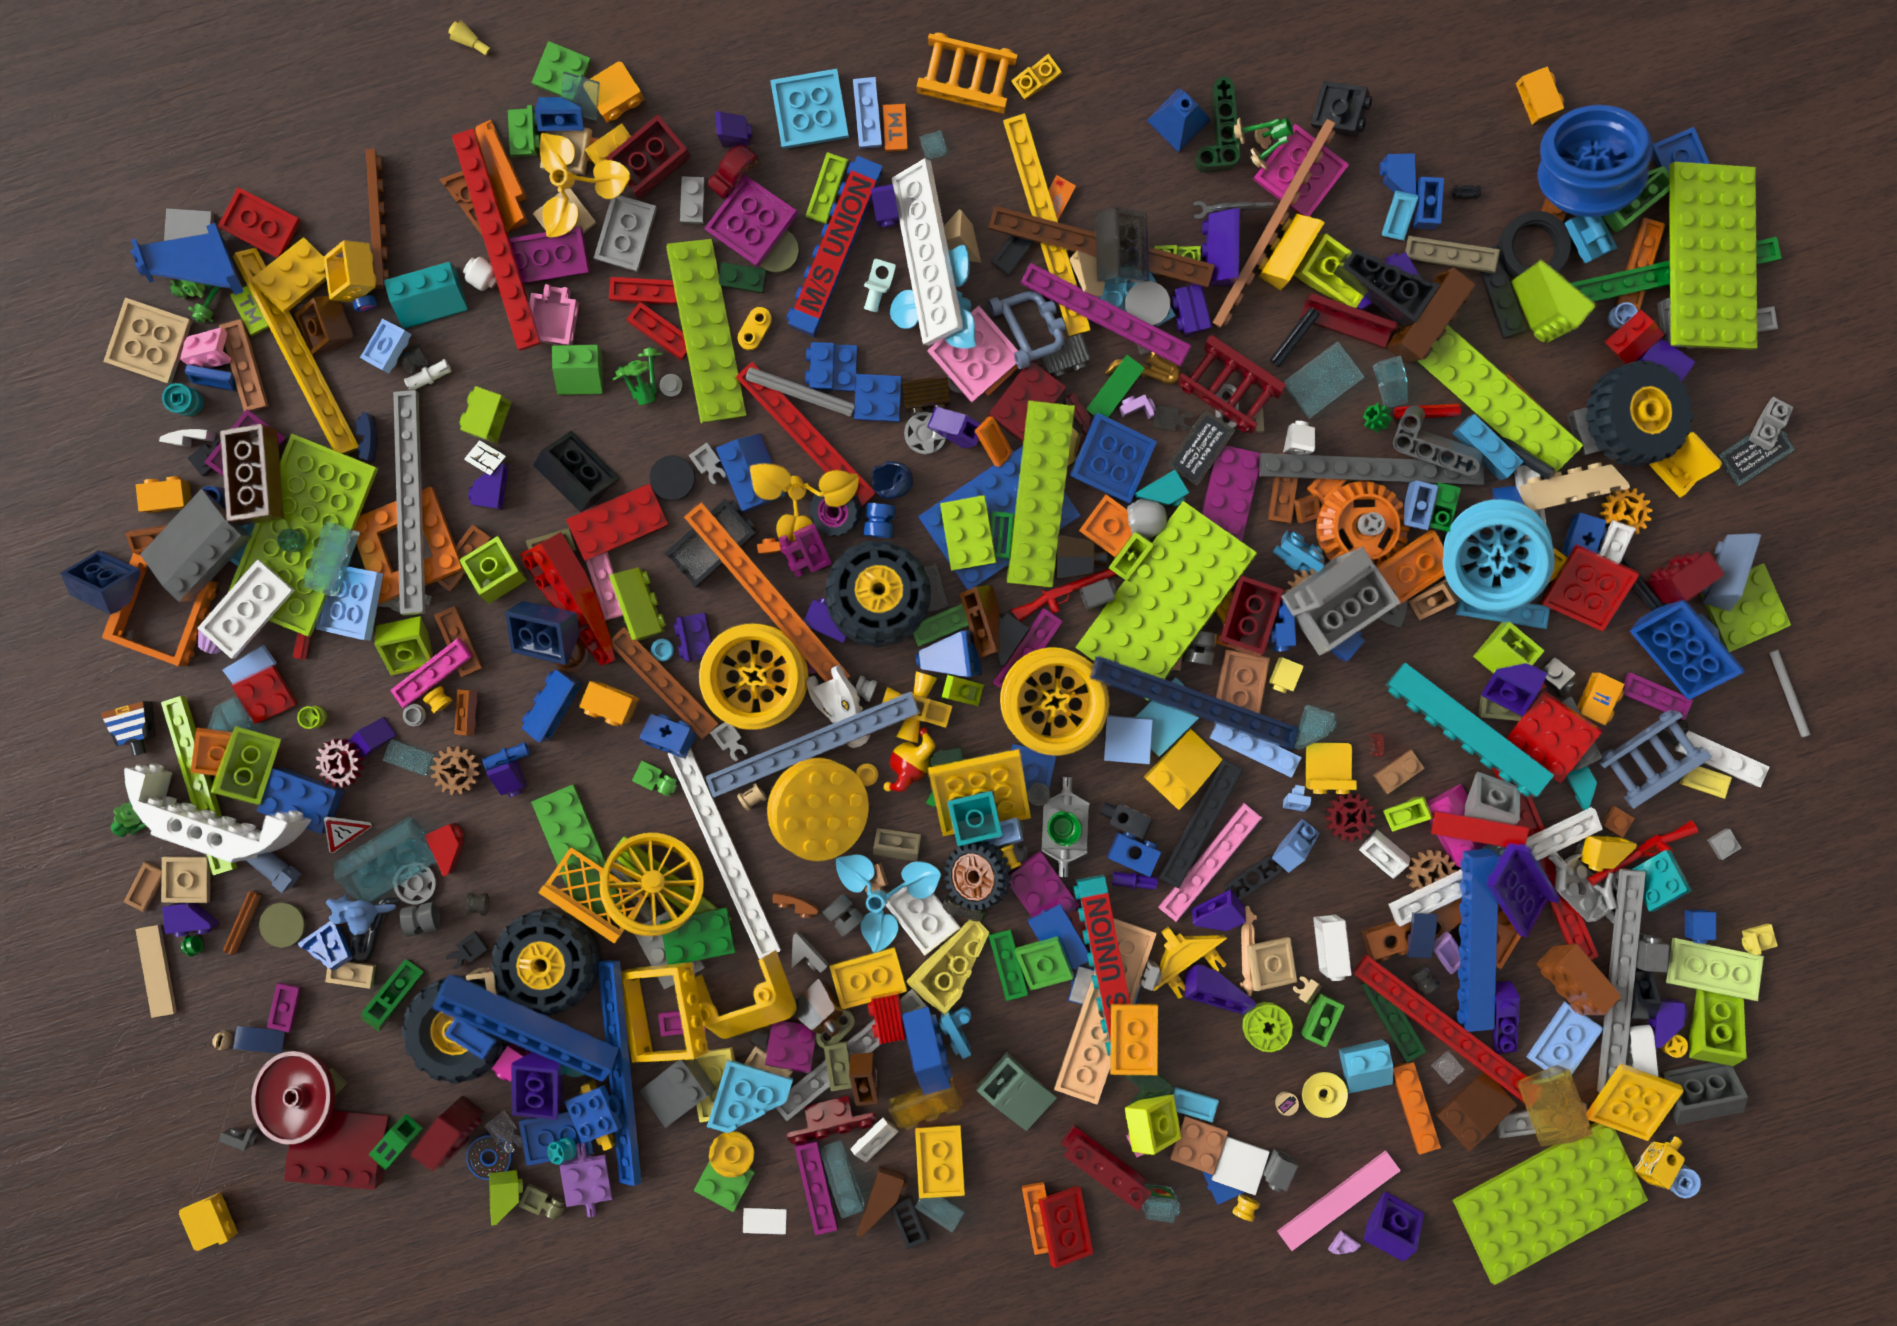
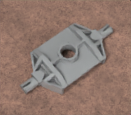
[1042,777,1090,877]
[1549,852,1615,923]

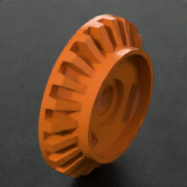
[1316,481,1409,566]

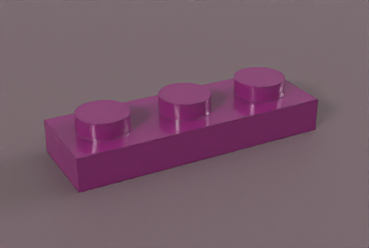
[1622,673,1693,720]

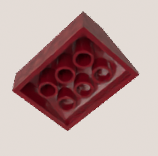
[284,1110,389,1190]

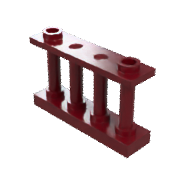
[1178,335,1286,435]
[1061,1125,1152,1211]

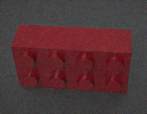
[411,1096,484,1171]

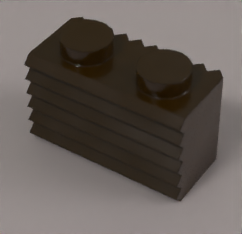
[902,375,951,414]

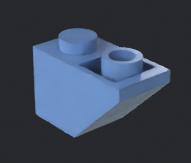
[1272,819,1320,873]

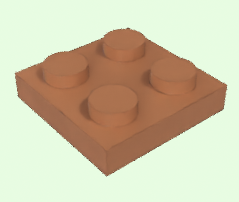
[1170,1115,1228,1175]

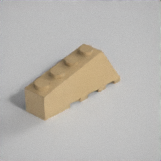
[1519,462,1630,511]

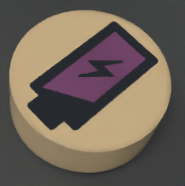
[1275,1091,1299,1116]

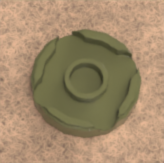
[760,230,799,274]
[259,902,307,948]

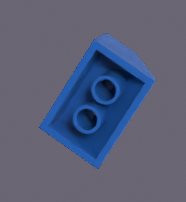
[716,433,786,513]
[522,669,583,743]

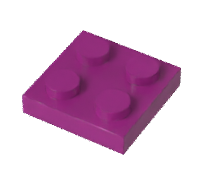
[764,1021,816,1073]

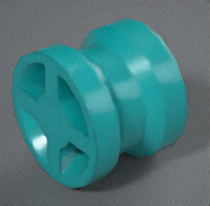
[547,1137,577,1165]

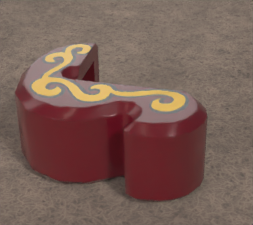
[708,144,759,199]

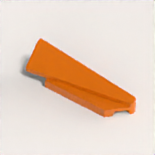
[476,120,529,233]

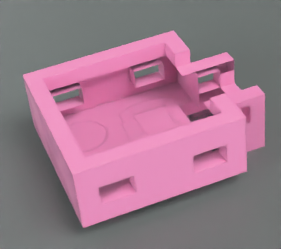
[529,284,579,346]

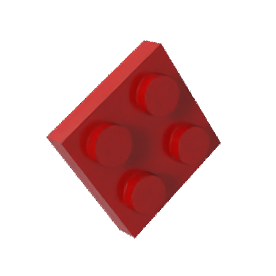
[231,664,297,724]

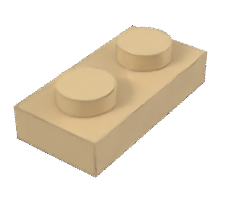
[325,961,376,989]

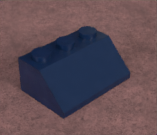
[60,550,141,615]
[505,601,579,665]

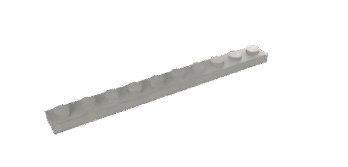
[393,390,426,615]
[1597,869,1646,1093]

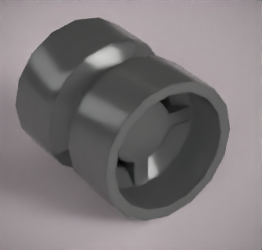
[1184,631,1218,666]
[822,893,865,936]
[400,902,441,937]

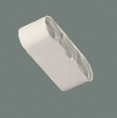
[1627,1025,1658,1077]

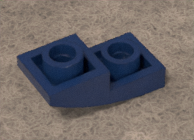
[356,412,378,462]
[1407,912,1437,958]
[233,1026,285,1053]

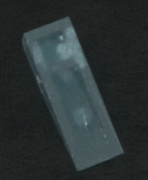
[819,1140,864,1219]

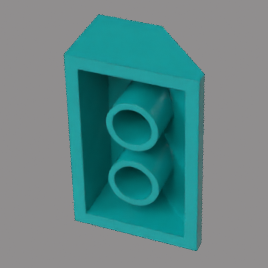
[384,262,469,329]

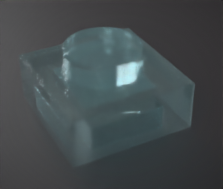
[919,130,947,160]

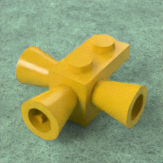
[882,672,952,743]

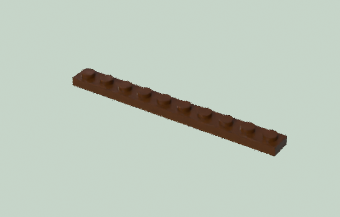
[988,206,1214,289]

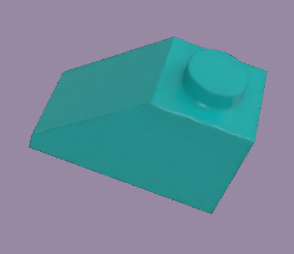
[1134,470,1189,507]

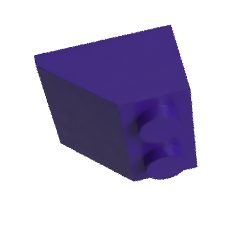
[1481,663,1547,717]
[1363,1192,1424,1261]

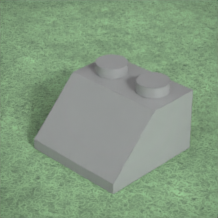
[1464,772,1520,825]

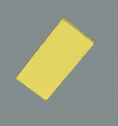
[1679,766,1732,799]

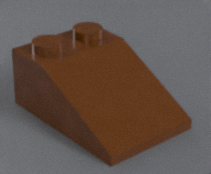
[1434,1072,1517,1151]

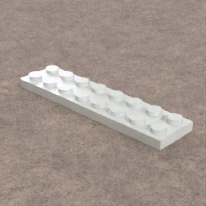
[892,159,963,346]

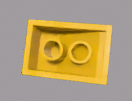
[1144,728,1223,810]

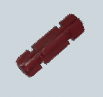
[1065,393,1092,435]

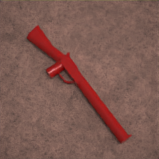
[1011,568,1117,622]
[1586,820,1698,886]

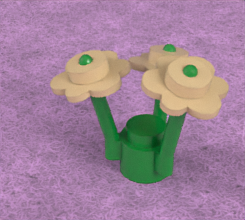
[1233,117,1294,170]

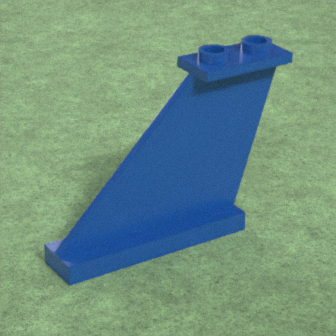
[131,223,244,295]

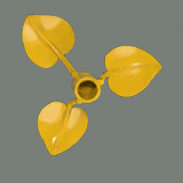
[540,133,630,238]
[750,464,859,541]

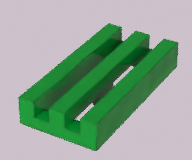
[990,511,1014,559]

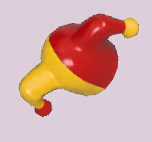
[883,727,936,792]

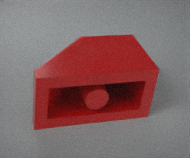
[424,822,464,877]

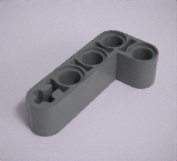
[1393,406,1484,476]

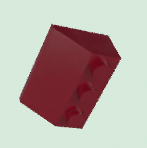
[1219,575,1284,657]

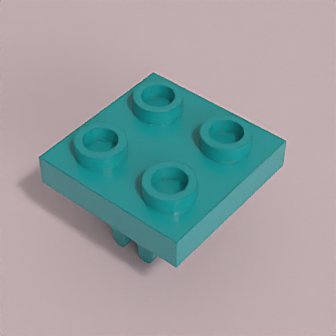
[1632,850,1692,912]

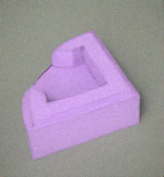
[1328,1230,1361,1255]

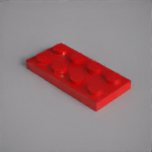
[566,483,668,561]

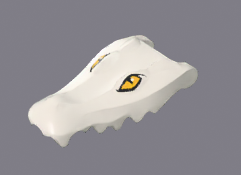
[806,665,870,748]

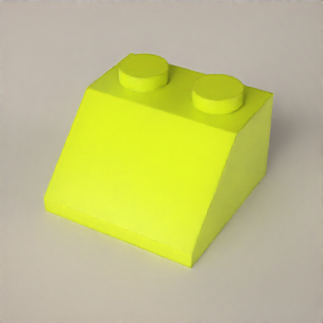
[1125,1094,1181,1155]

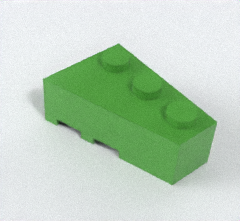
[1602,166,1669,233]

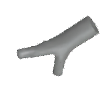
[1594,873,1617,910]

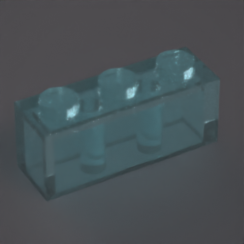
[304,521,360,596]

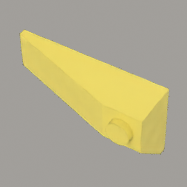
[906,916,989,1014]

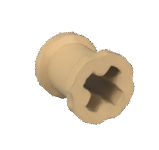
[737,783,767,811]

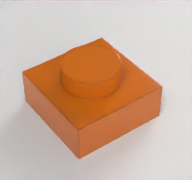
[757,538,782,555]

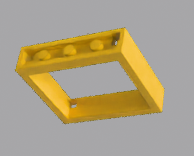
[621,962,709,1063]

